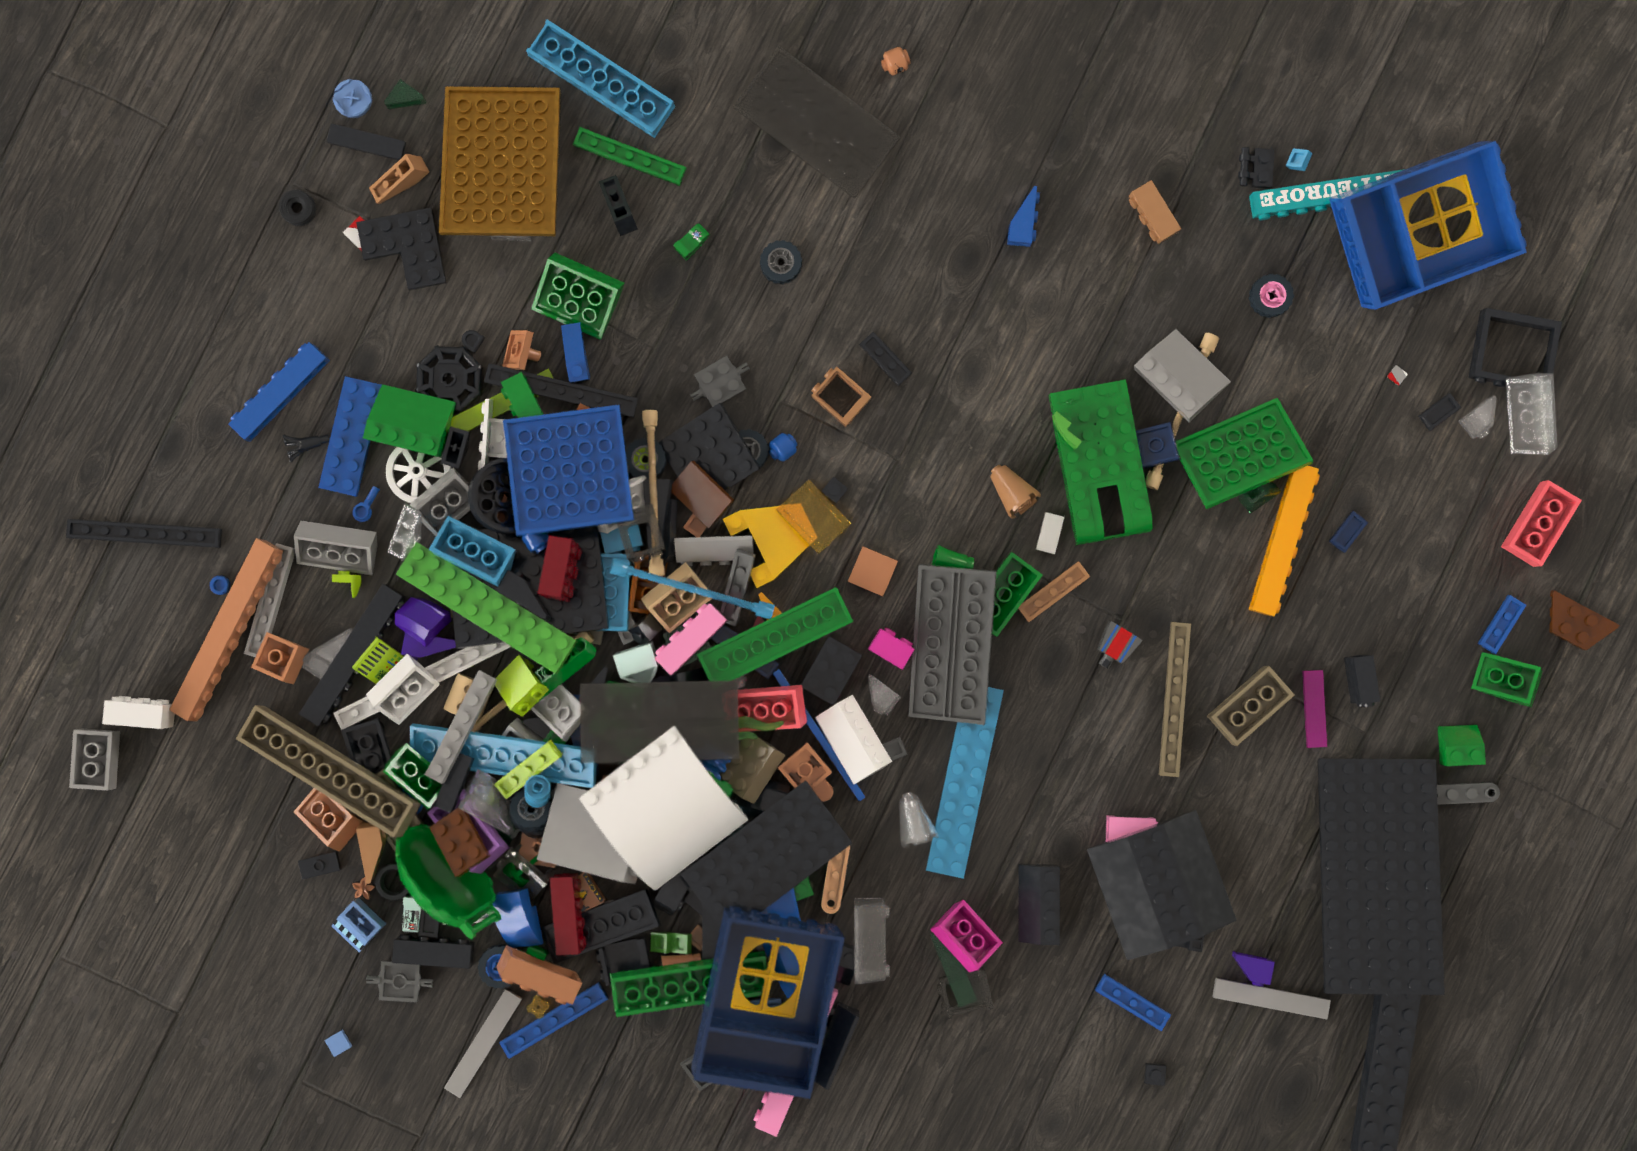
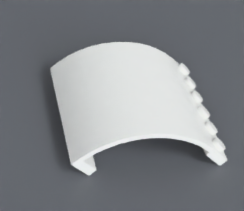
[579,726,748,891]

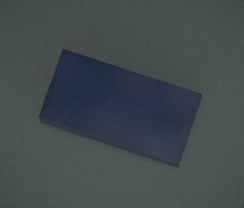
[1329,511,1368,553]

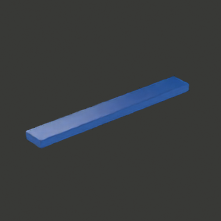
[773,669,865,801]

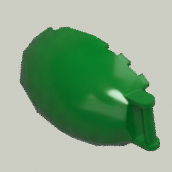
[395,824,501,939]

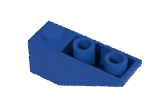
[1007,186,1040,247]

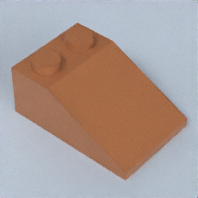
[294,788,365,852]

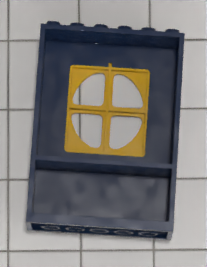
[691,906,845,1099]

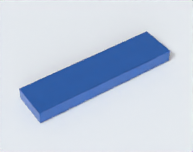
[1095,973,1171,1032]

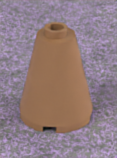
[990,465,1041,519]

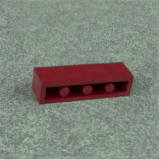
[550,873,586,955]

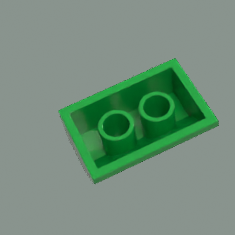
[383,743,442,809]

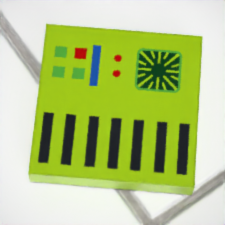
[352,637,404,684]

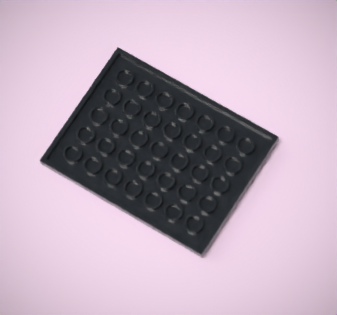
[452,526,609,649]

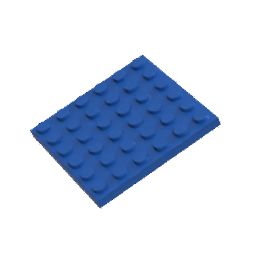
[503,405,634,536]

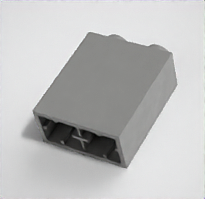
[537,783,640,884]

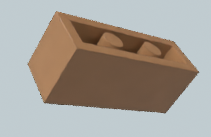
[1129,180,1181,244]

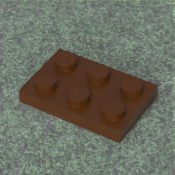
[429,806,490,878]

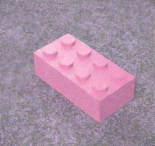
[654,604,728,675]

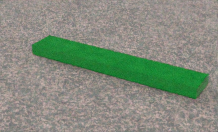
[573,127,687,186]

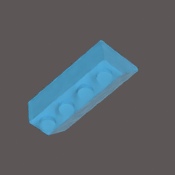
[429,516,516,587]

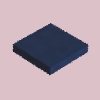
[1136,422,1180,469]

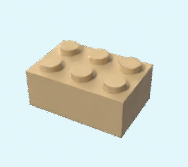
[641,562,712,633]

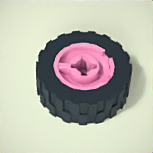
[1249,274,1294,318]

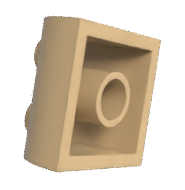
[443,673,493,722]

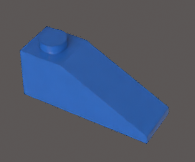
[561,322,590,382]

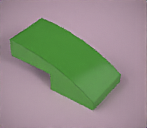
[1052,411,1082,449]
[651,932,692,954]

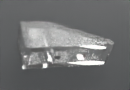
[388,503,422,561]
[302,629,353,679]

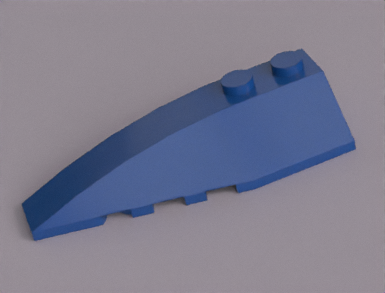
[761,888,801,998]

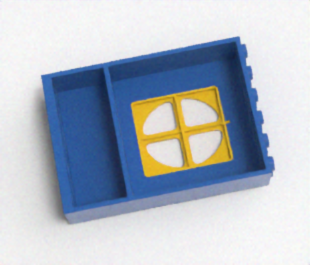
[1329,141,1527,310]

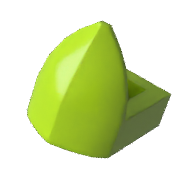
[332,571,361,598]

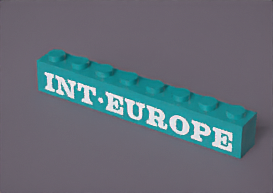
[1249,169,1405,220]

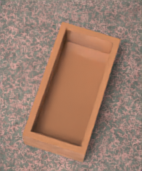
[496,945,582,1005]

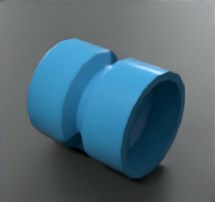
[525,775,551,808]

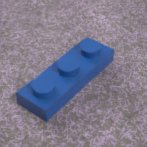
[1477,595,1526,654]

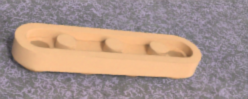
[821,845,850,914]

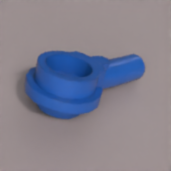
[352,486,380,522]

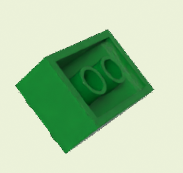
[1471,652,1543,707]

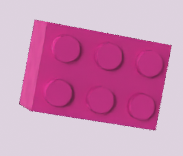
[868,628,915,669]
[930,900,1003,972]

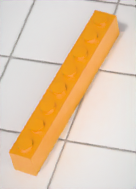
[1248,466,1320,616]

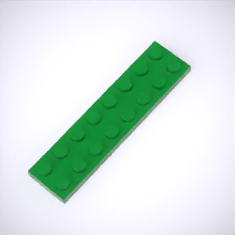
[697,587,853,689]

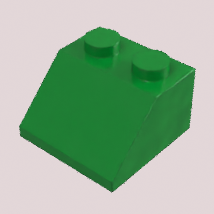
[1438,725,1486,766]

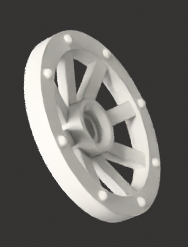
[386,447,452,503]

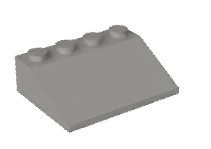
[1134,329,1231,422]

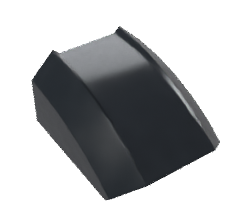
[739,779,790,817]

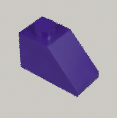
[1232,951,1275,987]

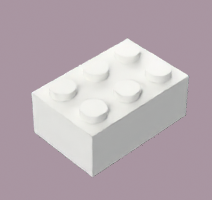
[102,696,175,729]

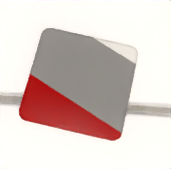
[1387,365,1408,386]

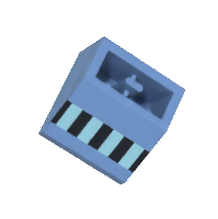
[332,898,386,952]

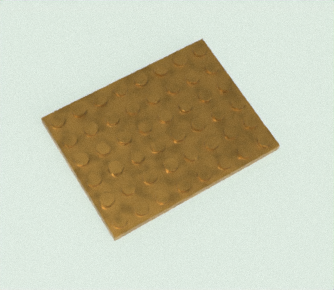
[439,87,561,236]

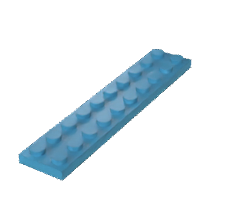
[926,687,1004,879]
[410,723,597,788]

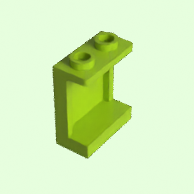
[495,655,549,716]

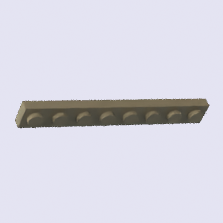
[1159,622,1191,777]

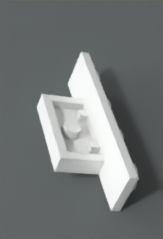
[478,399,507,470]

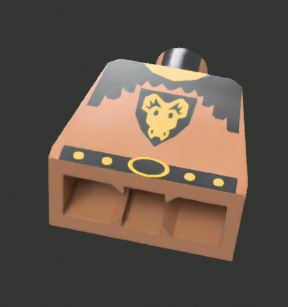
[578,872,607,913]

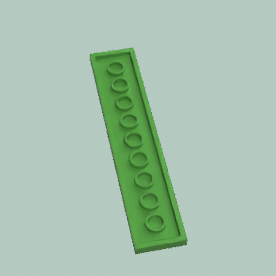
[396,542,578,674]

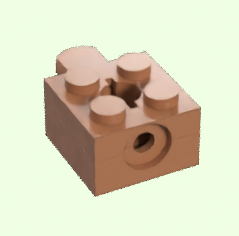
[778,742,833,801]

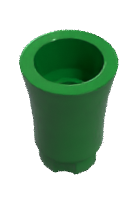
[932,545,974,569]

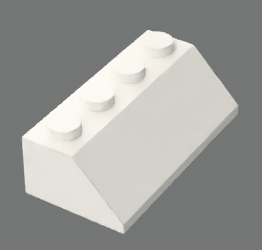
[815,695,892,784]

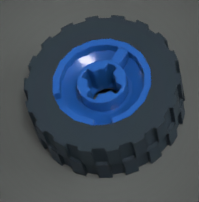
[478,944,514,989]

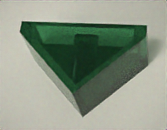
[384,79,427,110]

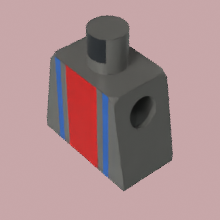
[1097,621,1142,669]

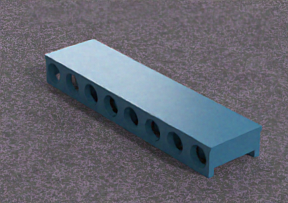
[526,19,675,138]

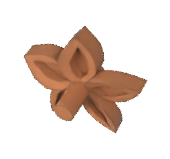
[352,877,376,900]

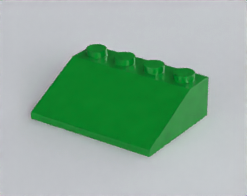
[531,253,625,340]
[363,384,456,458]

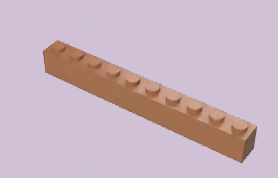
[169,538,284,721]

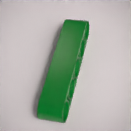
[534,637,596,705]

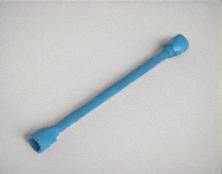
[610,558,775,619]

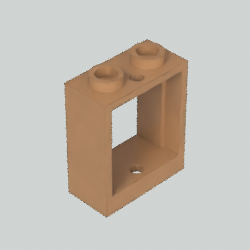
[811,367,871,427]

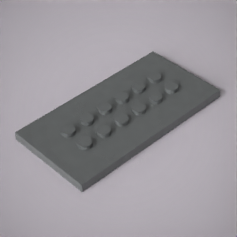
[909,564,997,725]

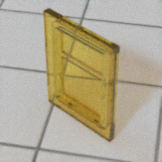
[776,480,851,554]

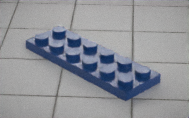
[318,376,381,497]

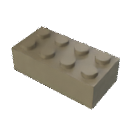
[1207,666,1295,746]

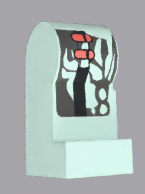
[402,895,421,933]

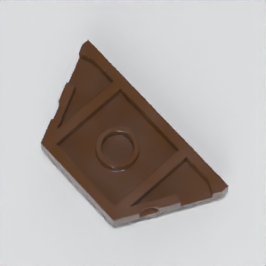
[1549,590,1620,651]

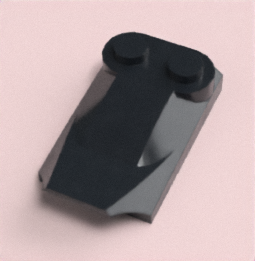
[341,718,392,774]

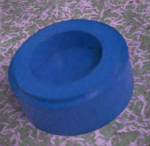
[210,576,231,595]

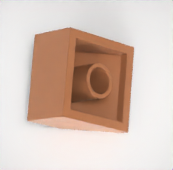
[251,632,309,684]

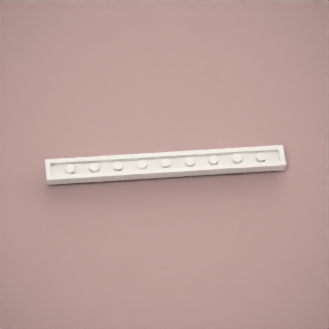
[333,643,511,730]

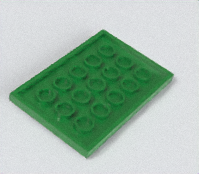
[1176,398,1313,509]

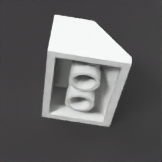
[366,654,440,725]

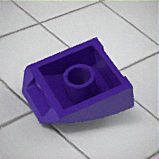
[395,597,452,647]

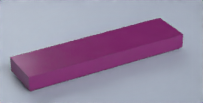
[1302,670,1327,748]

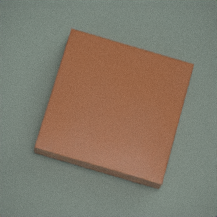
[848,547,898,596]

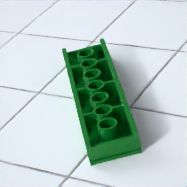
[610,951,770,1017]

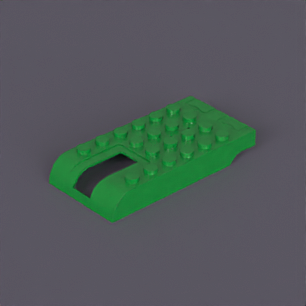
[1049,379,1153,546]

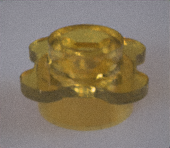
[527,995,550,1019]

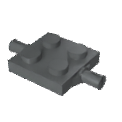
[690,356,750,407]
[366,960,433,1002]

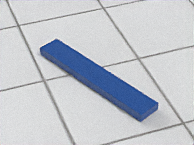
[499,982,609,1059]

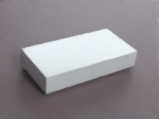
[1036,512,1064,554]

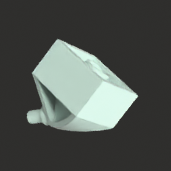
[613,641,659,688]

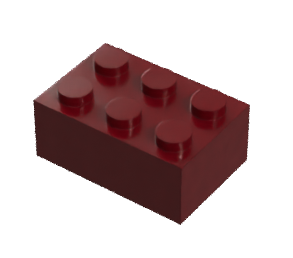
[538,536,582,602]

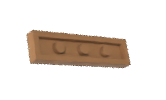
[1018,561,1090,622]

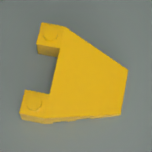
[723,503,817,589]

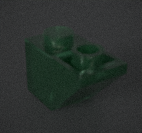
[1238,481,1281,514]

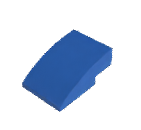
[493,888,544,948]

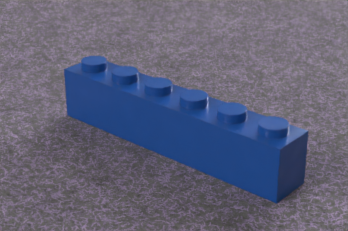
[228,342,330,442]

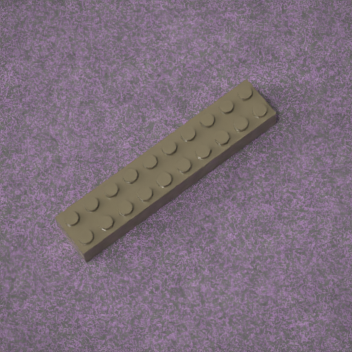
[236,705,421,838]

